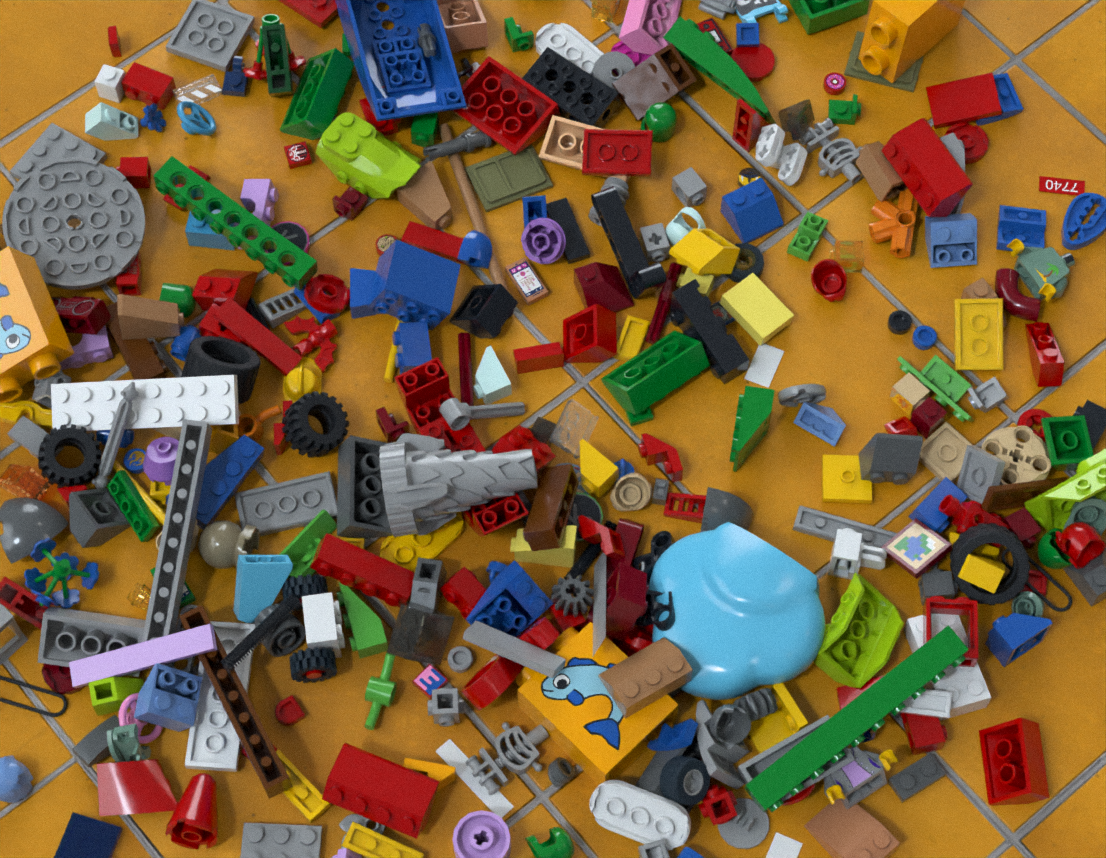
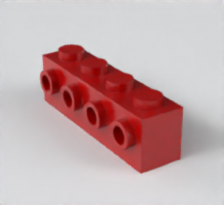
[310,533,415,608]

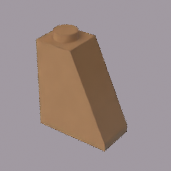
[855,141,908,202]
[397,161,452,231]
[117,294,184,340]

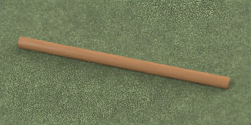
[438,124,509,292]

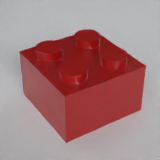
[491,425,556,479]

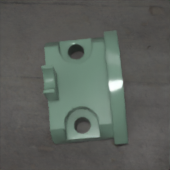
[107,724,151,762]

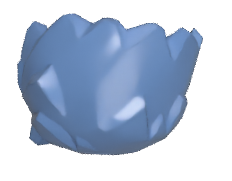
[0,755,33,803]

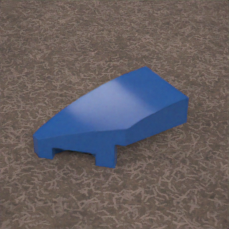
[647,718,698,751]

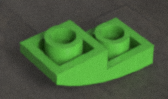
[787,211,828,262]

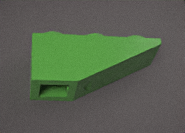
[336,582,389,659]

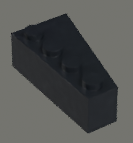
[669,279,749,385]

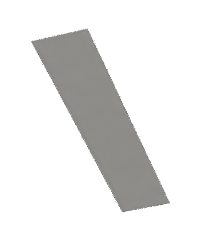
[592,553,606,657]

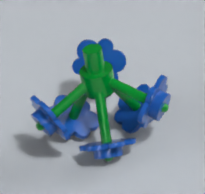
[24,538,99,609]

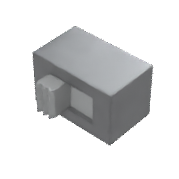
[652,478,669,506]

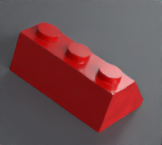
[979,717,1050,806]

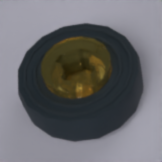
[726,243,764,283]

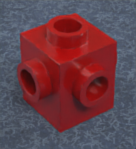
[698,784,737,826]

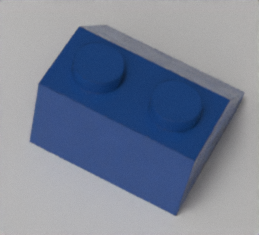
[720,178,784,243]
[985,613,1052,667]

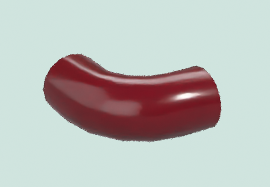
[995,268,1041,322]

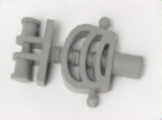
[798,118,862,184]
[465,722,549,795]

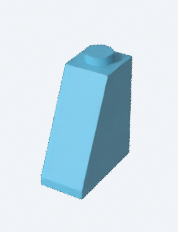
[233,555,293,623]

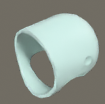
[665,207,706,246]

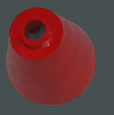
[165,773,218,849]

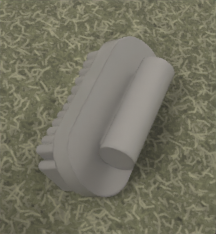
[698,0,738,20]

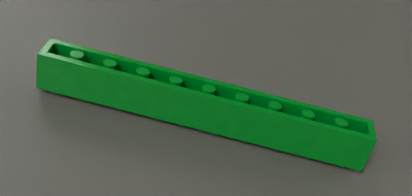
[744,625,969,813]

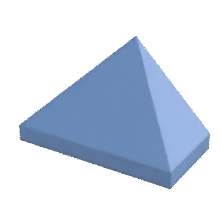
[793,402,846,447]

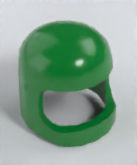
[640,102,677,143]
[159,283,196,318]
[525,827,574,858]

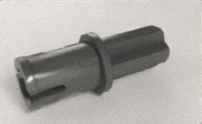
[417,23,436,57]

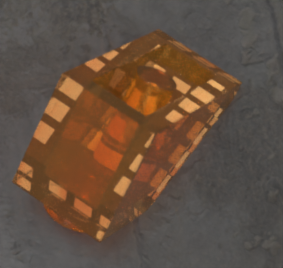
[0,464,50,501]

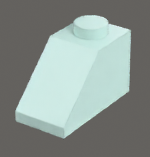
[473,346,512,405]

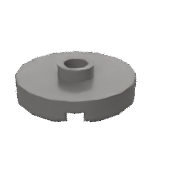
[592,51,635,92]
[778,384,826,407]

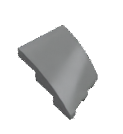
[696,700,749,790]

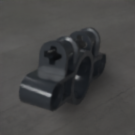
[632,531,676,631]

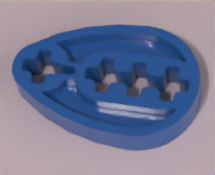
[1061,193,1106,250]

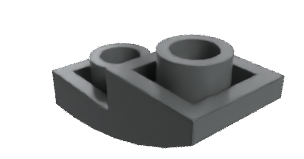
[73,715,120,768]

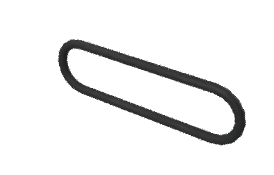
[1001,548,1072,612]
[0,676,68,717]

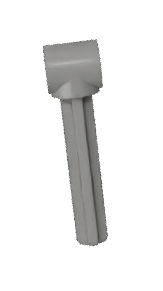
[439,398,525,431]

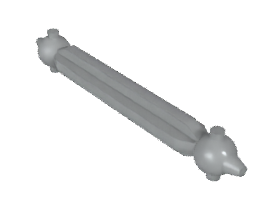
[92,382,139,489]

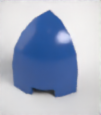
[457,230,492,269]

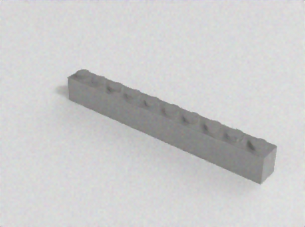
[142,419,212,670]

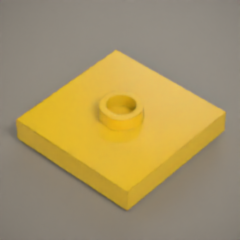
[822,454,872,504]

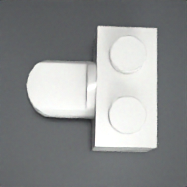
[828,528,887,580]

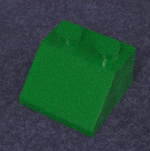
[1041,415,1094,471]

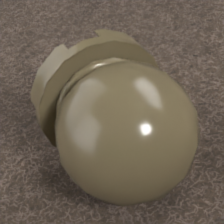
[198,521,260,571]

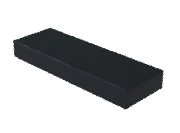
[546,198,590,264]

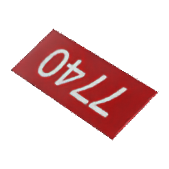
[1039,176,1085,196]

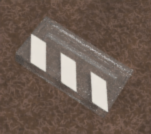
[172,74,223,110]

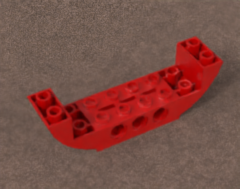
[394,357,529,537]

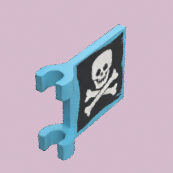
[735,0,788,23]

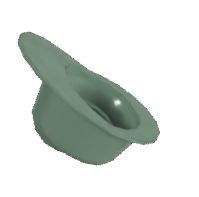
[1063,496,1106,536]

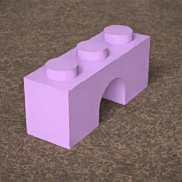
[234,179,279,249]
[60,325,114,370]

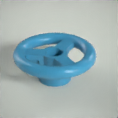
[177,101,216,136]

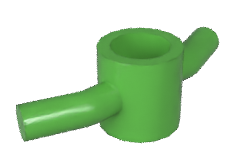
[364,652,397,730]

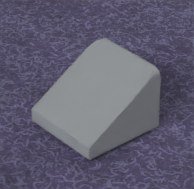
[638,839,670,858]

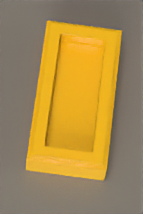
[613,315,650,362]

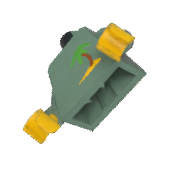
[1007,239,1075,302]

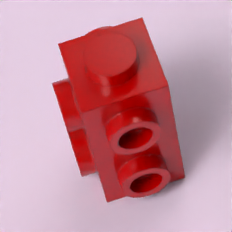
[440,566,487,621]

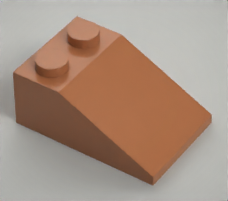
[437,0,488,53]
[804,799,900,858]

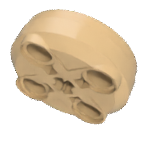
[981,425,1051,485]

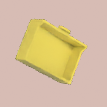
[720,273,794,346]

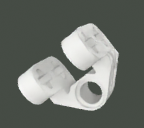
[755,124,807,186]

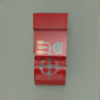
[116,252,142,296]

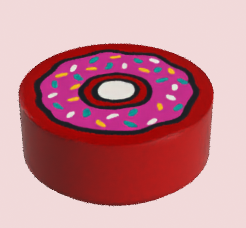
[823,72,846,95]

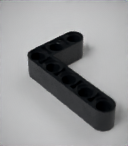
[591,186,667,299]

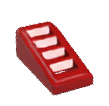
[663,492,706,524]

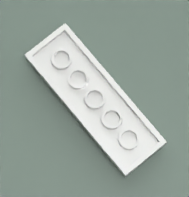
[185,621,256,772]

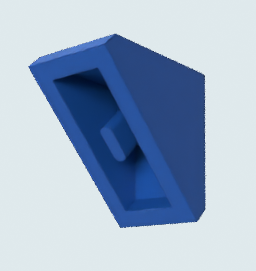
[522,195,547,229]

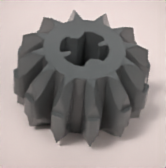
[551,573,594,618]
[733,688,778,722]

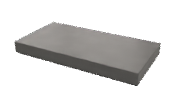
[234,471,337,536]

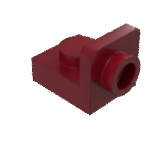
[332,186,369,221]
[376,407,410,443]

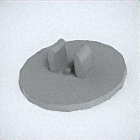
[718,798,769,849]

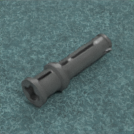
[423,130,491,162]

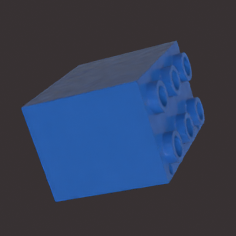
[367,239,461,331]

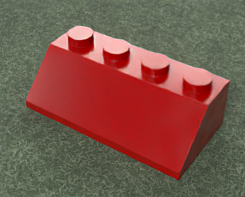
[881,118,973,217]
[322,743,440,839]

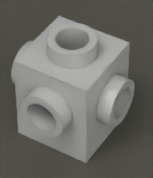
[32,370,72,409]
[427,687,464,727]

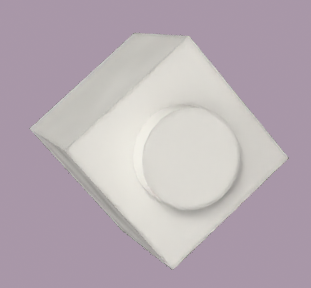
[94,64,125,103]

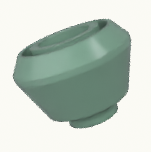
[1011,591,1045,617]

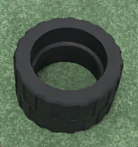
[181,336,261,404]
[950,523,1030,605]

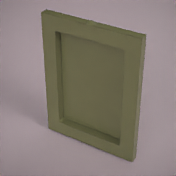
[844,31,923,92]
[465,144,553,213]

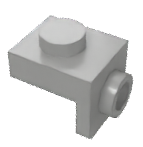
[967,376,1009,413]

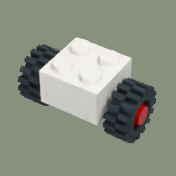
[282,574,345,683]

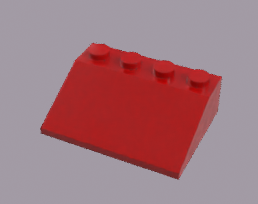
[452,56,561,156]

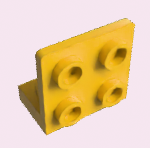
[748,683,808,753]

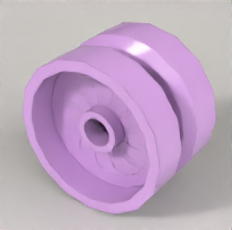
[452,810,511,858]

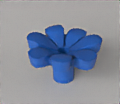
[140,103,166,132]

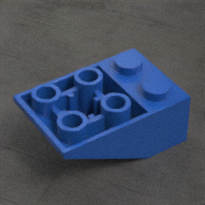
[466,560,553,637]

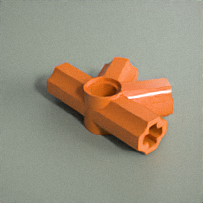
[869,189,918,258]

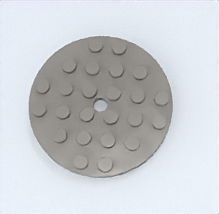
[2,157,145,290]

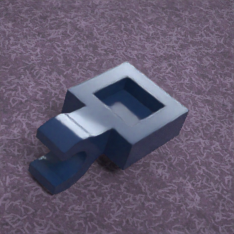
[222,56,249,97]

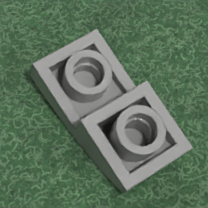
[7,416,64,459]

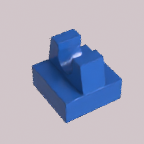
[736,23,759,47]

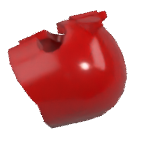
[1054,522,1106,569]

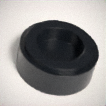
[887,310,912,335]

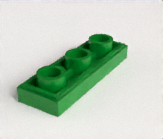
[106,470,160,542]

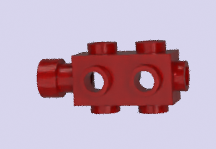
[939,494,1009,548]

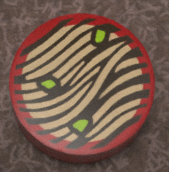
[375,234,397,256]

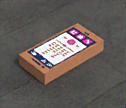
[505,257,548,306]

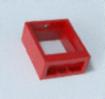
[923,596,978,667]

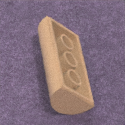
[539,115,631,183]

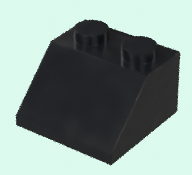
[449,284,518,339]

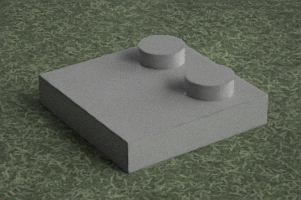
[957,445,1005,504]

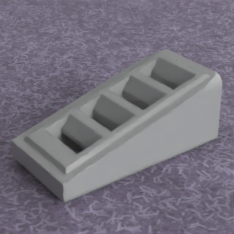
[258,288,307,329]

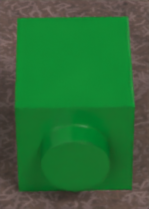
[411,112,439,147]

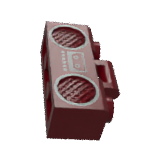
[51,296,111,335]

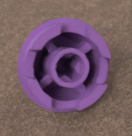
[521,218,566,264]
[143,437,179,486]

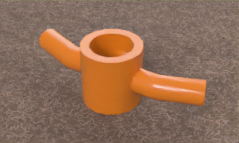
[237,405,282,442]

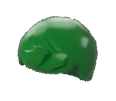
[1038,528,1073,569]

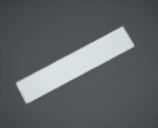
[436,739,514,818]

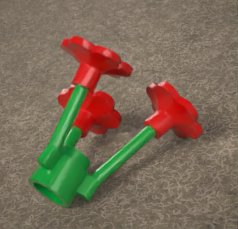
[243,14,306,80]

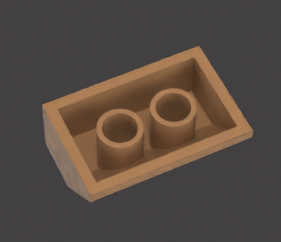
[598,637,693,719]

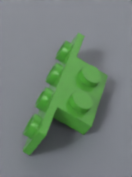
[897,355,974,423]
[279,510,337,580]

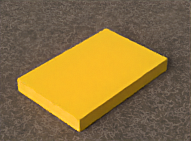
[954,298,1003,370]

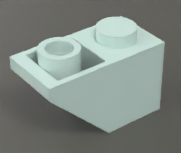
[85,102,138,141]

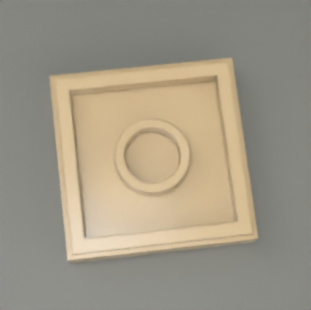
[919,422,972,482]

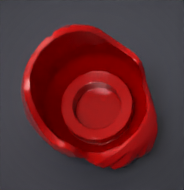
[811,259,847,302]

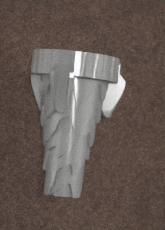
[379,433,538,537]

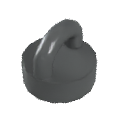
[548,757,574,787]

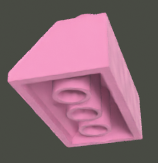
[619,0,682,55]

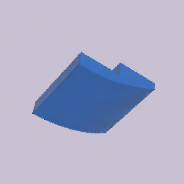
[975,73,1023,126]
[996,205,1046,251]

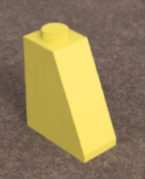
[510,525,577,568]

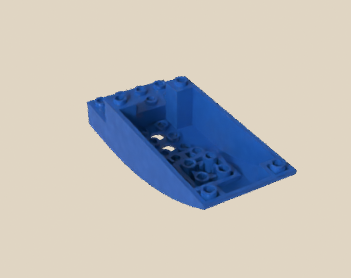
[335,0,466,121]

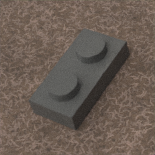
[887,753,946,803]

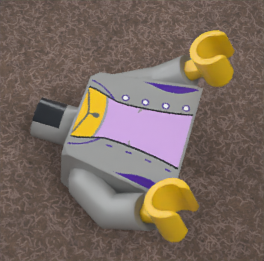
[824,747,899,809]

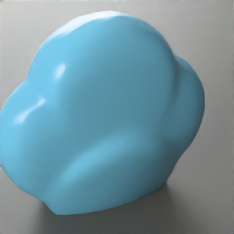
[649,522,825,700]

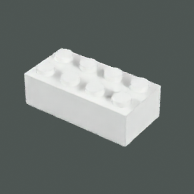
[903,614,991,721]

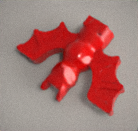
[284,316,338,373]

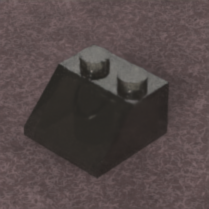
[387,601,455,665]

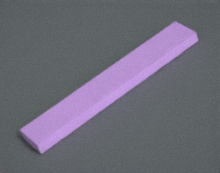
[69,624,217,688]

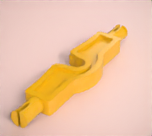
[0,401,53,429]

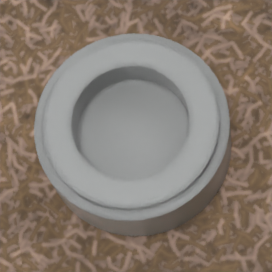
[448,646,473,673]

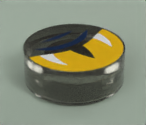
[738,168,761,188]

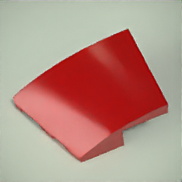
[97,759,179,816]

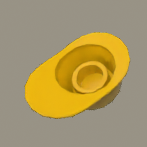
[283,357,322,403]

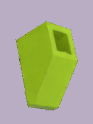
[88,676,144,716]

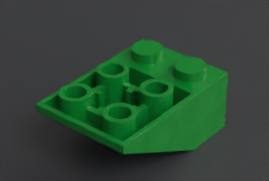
[729,386,774,472]

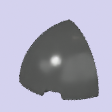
[700,487,753,532]
[0,497,69,564]

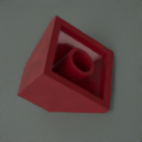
[574,262,634,313]

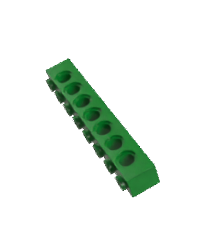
[154,156,318,291]

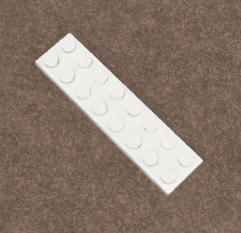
[51,375,239,431]

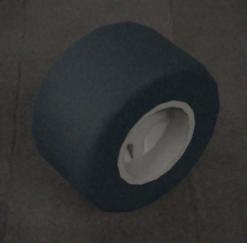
[660,755,710,806]

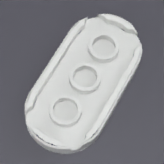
[535,23,604,75]
[589,780,691,851]

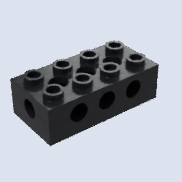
[522,47,621,128]

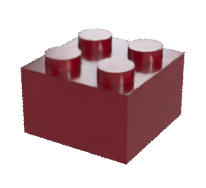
[606,562,649,640]

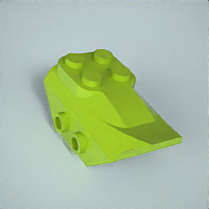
[316,112,421,199]
[1024,448,1106,532]
[814,572,904,688]

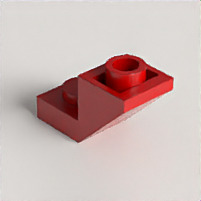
[638,433,683,482]
[578,515,626,560]

